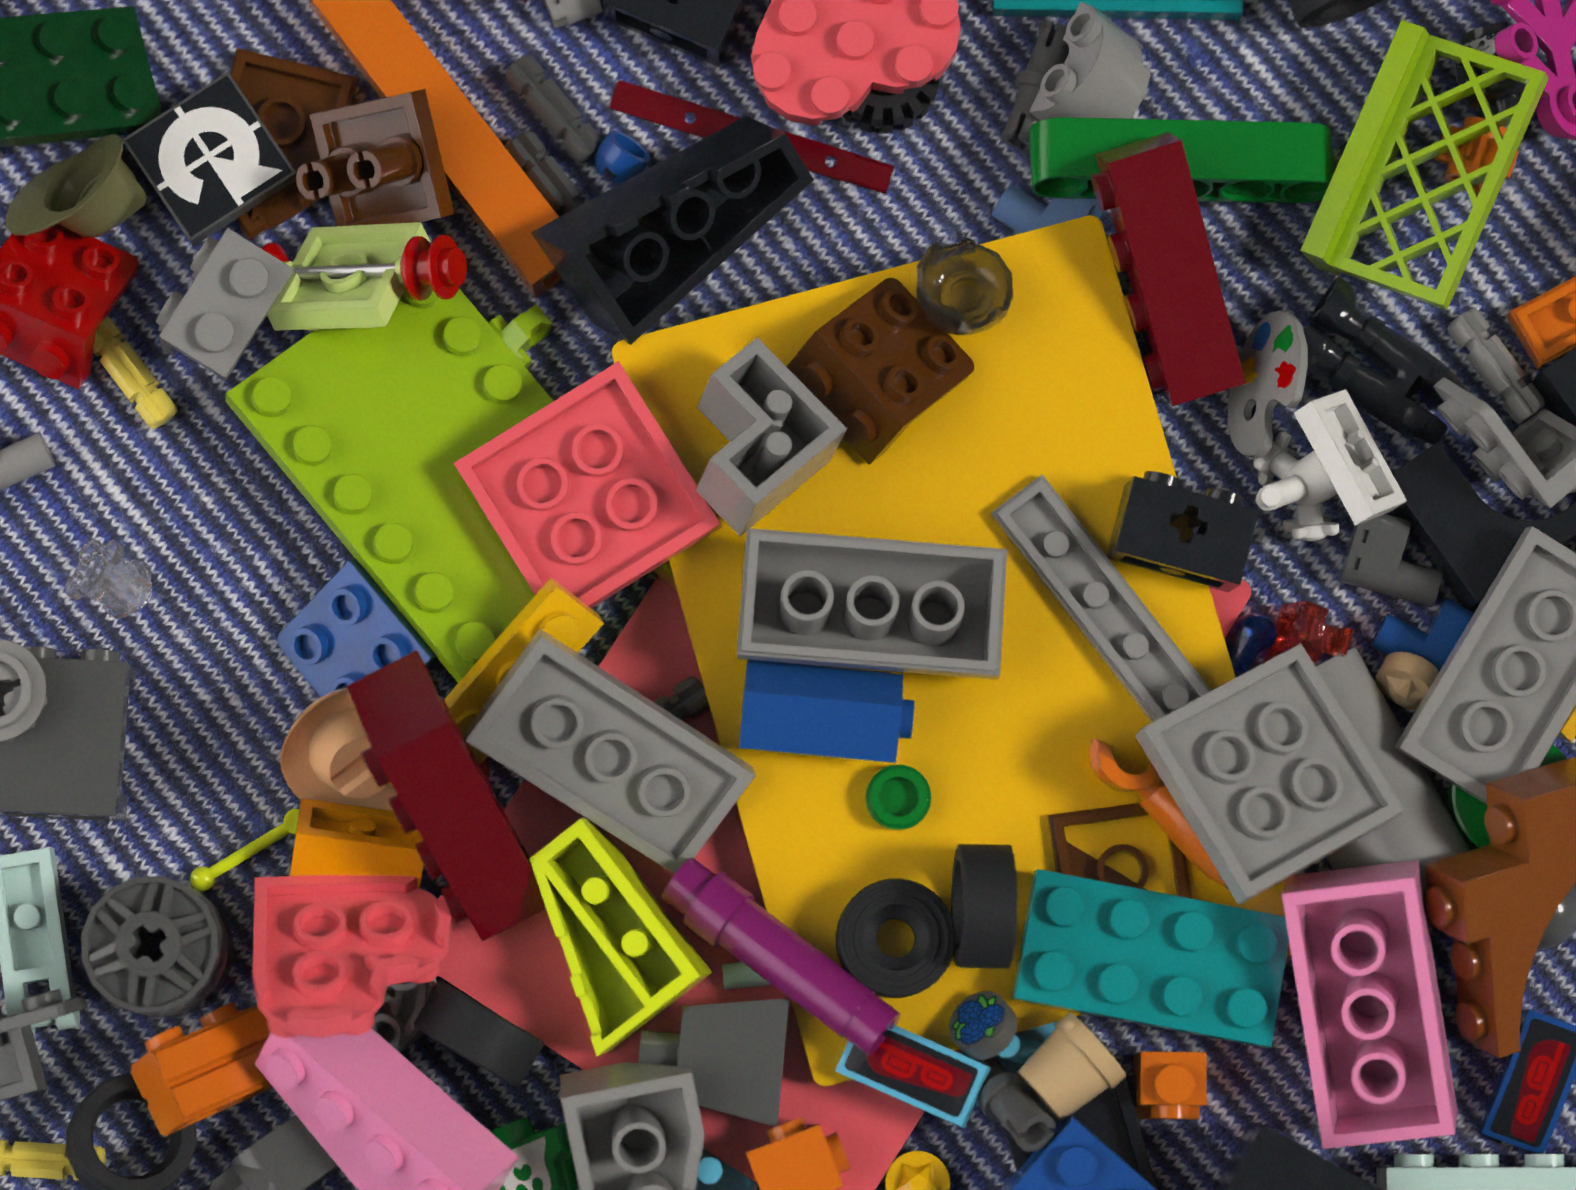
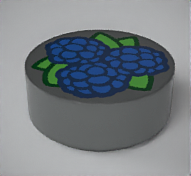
[949,991,1017,1060]

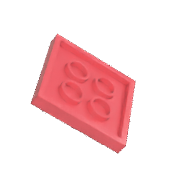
[454,361,722,608]

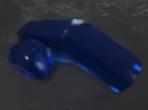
[1224,614,1277,678]

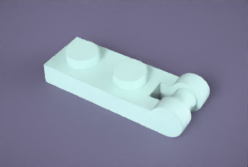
[0,847,80,1035]

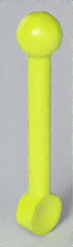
[190,809,299,892]

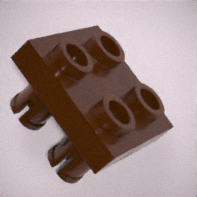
[296,89,455,226]

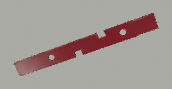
[610,80,895,194]

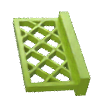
[1300,20,1549,310]

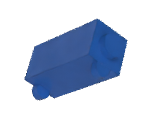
[739,660,914,763]

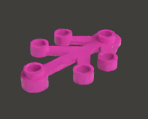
[1490,0,1576,140]

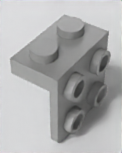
[155,228,294,380]
[1434,377,1576,508]

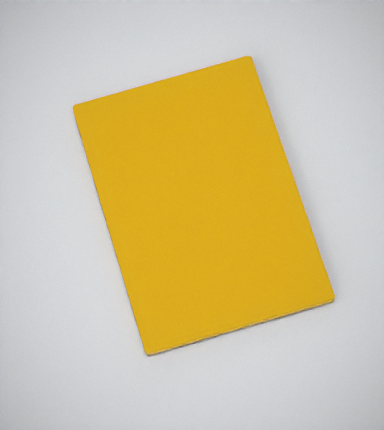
[612,215,1291,1087]

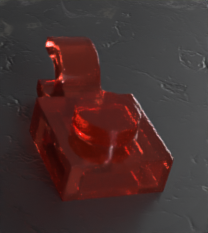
[1263,601,1354,663]

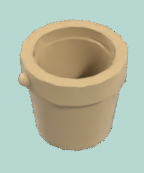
[1017,1012,1127,1121]

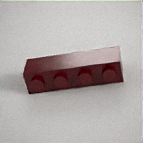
[1091,132,1246,406]

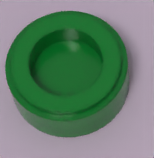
[865,764,931,831]

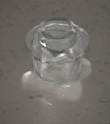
[65,539,152,619]

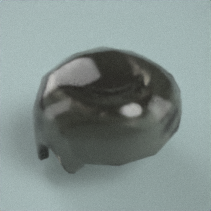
[916,238,1014,335]

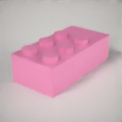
[1282,859,1458,1149]

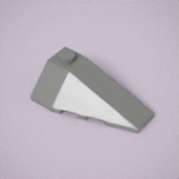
[560,1062,704,1190]

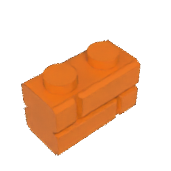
[130,1002,273,1136]

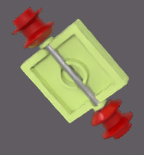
[261,222,467,331]

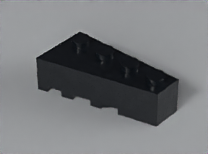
[531,116,814,345]

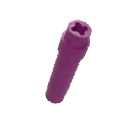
[662,858,901,1056]

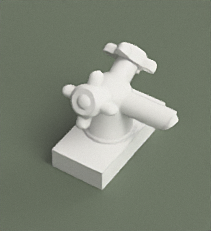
[1253,389,1407,541]

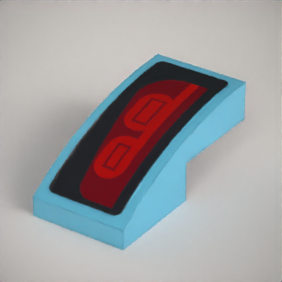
[835,1025,991,1129]

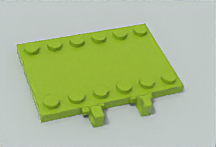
[225,289,553,683]

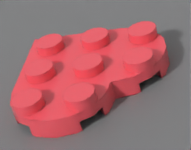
[751,0,961,126]
[253,875,452,1038]

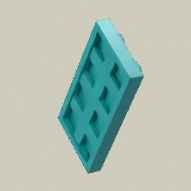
[1011,869,1289,1048]

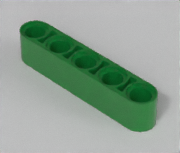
[1029,117,1335,203]

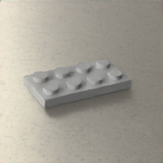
[1394,526,1576,805]
[464,629,756,874]

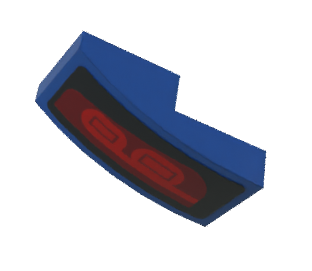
[1479,1009,1576,1154]

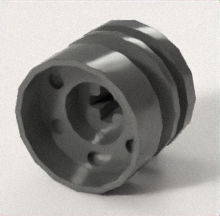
[81,876,234,1018]

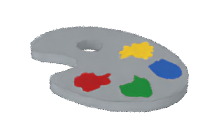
[1228,311,1308,458]

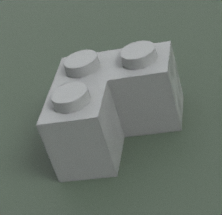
[696,337,847,536]

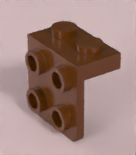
[786,278,974,465]

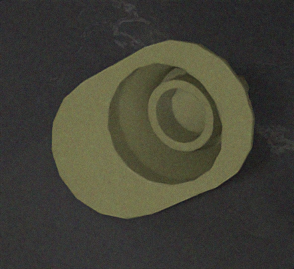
[5,134,147,238]

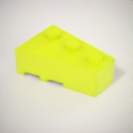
[529,818,712,1056]

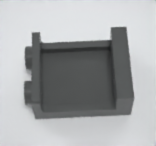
[0,646,136,822]

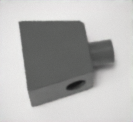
[638,999,789,1126]

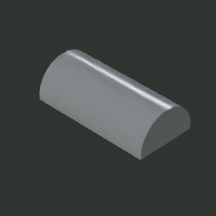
[736,528,1007,680]
[1316,647,1471,893]

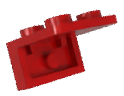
[0,224,139,389]

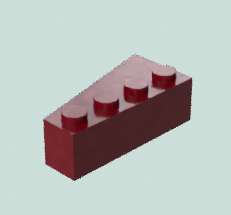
[346,650,546,941]

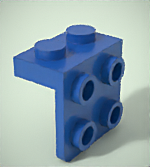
[278,558,440,697]

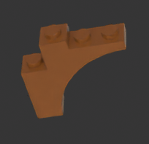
[1424,756,1576,1058]

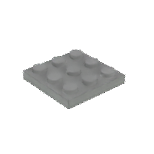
[1135,644,1405,905]

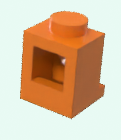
[1134,1052,1207,1120]

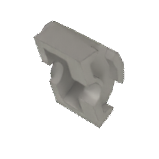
[1029,2,1150,120]

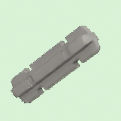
[1448,308,1545,423]

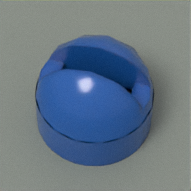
[595,130,651,185]

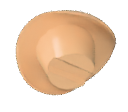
[280,687,397,811]

